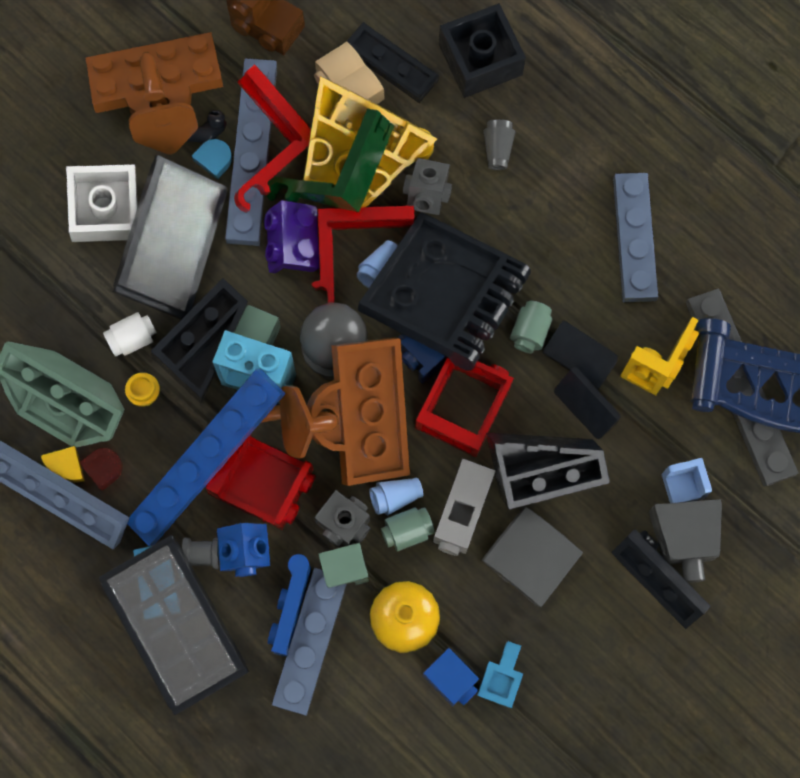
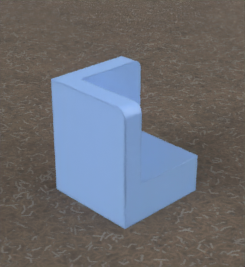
[661,458,712,503]

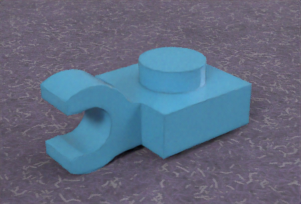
[477,641,523,708]

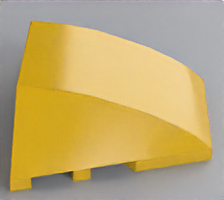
[303,76,437,207]

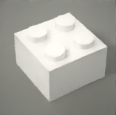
[66,165,138,242]

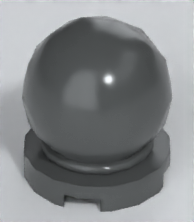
[300,302,368,380]

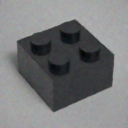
[439,3,526,98]

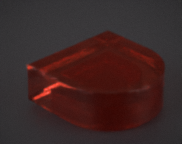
[79,448,123,491]

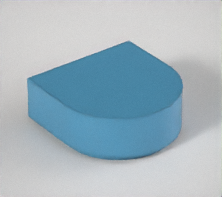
[192,139,232,180]

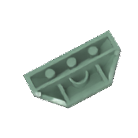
[0,342,125,447]

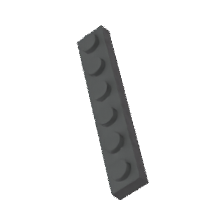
[686,288,799,487]

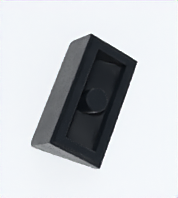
[542,320,620,390]
[554,367,621,439]

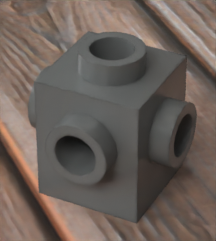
[403,158,452,215]
[314,490,371,547]

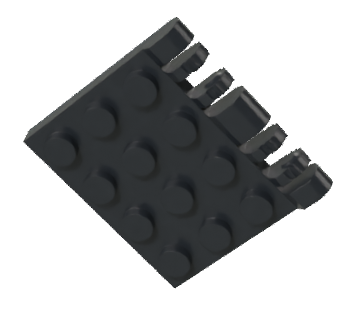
[357,212,531,371]

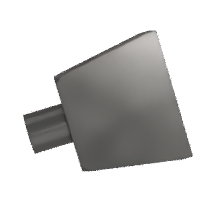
[649,499,722,583]

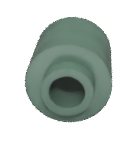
[510,301,552,353]
[380,507,435,552]

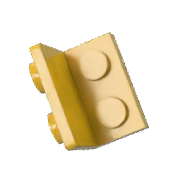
[620,317,699,396]

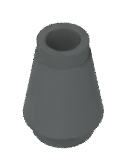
[483,120,516,170]

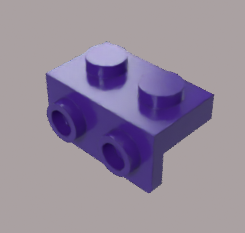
[264,200,319,273]

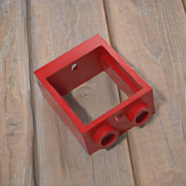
[415,357,514,458]

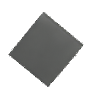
[481,506,583,607]

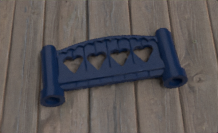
[691,318,800,433]

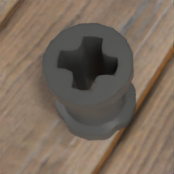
[182,537,220,569]

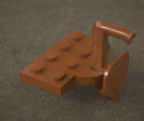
[86,32,223,154]
[261,338,410,486]

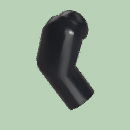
[187,110,227,143]

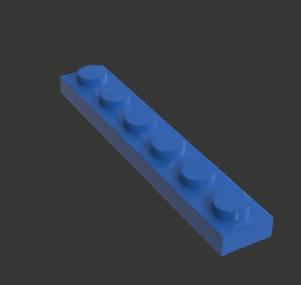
[127,369,286,546]

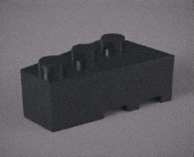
[151,278,248,404]

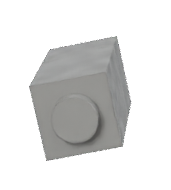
[433,459,496,556]

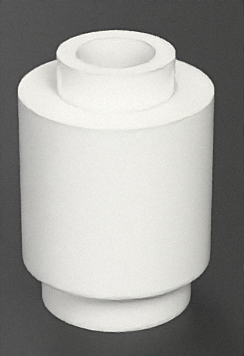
[103,312,157,357]

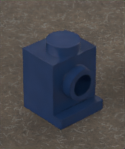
[399,334,447,384]

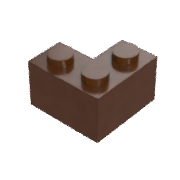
[226,0,305,55]

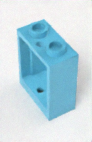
[213,330,296,404]

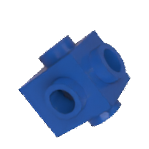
[217,523,270,577]

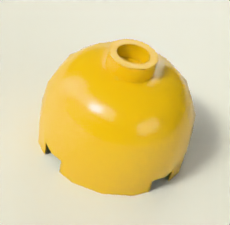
[370,581,440,653]

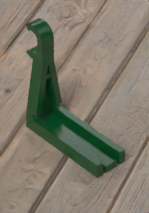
[265,109,394,212]

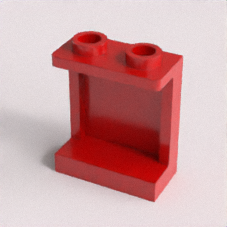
[205,434,316,530]

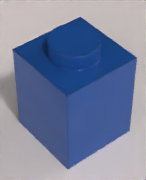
[422,648,479,707]

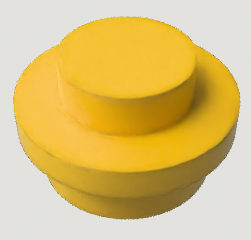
[125,373,160,407]

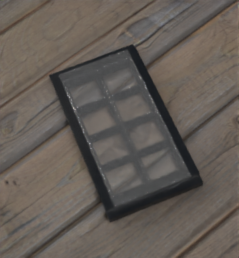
[112,155,227,320]
[99,535,250,715]

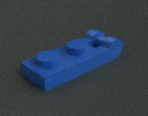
[268,554,311,657]

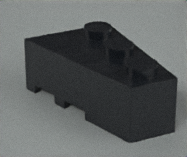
[486,433,610,509]

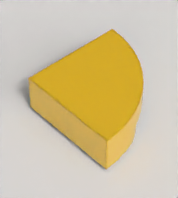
[41,446,85,482]

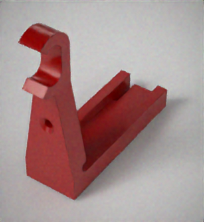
[234,64,311,213]
[311,206,414,303]

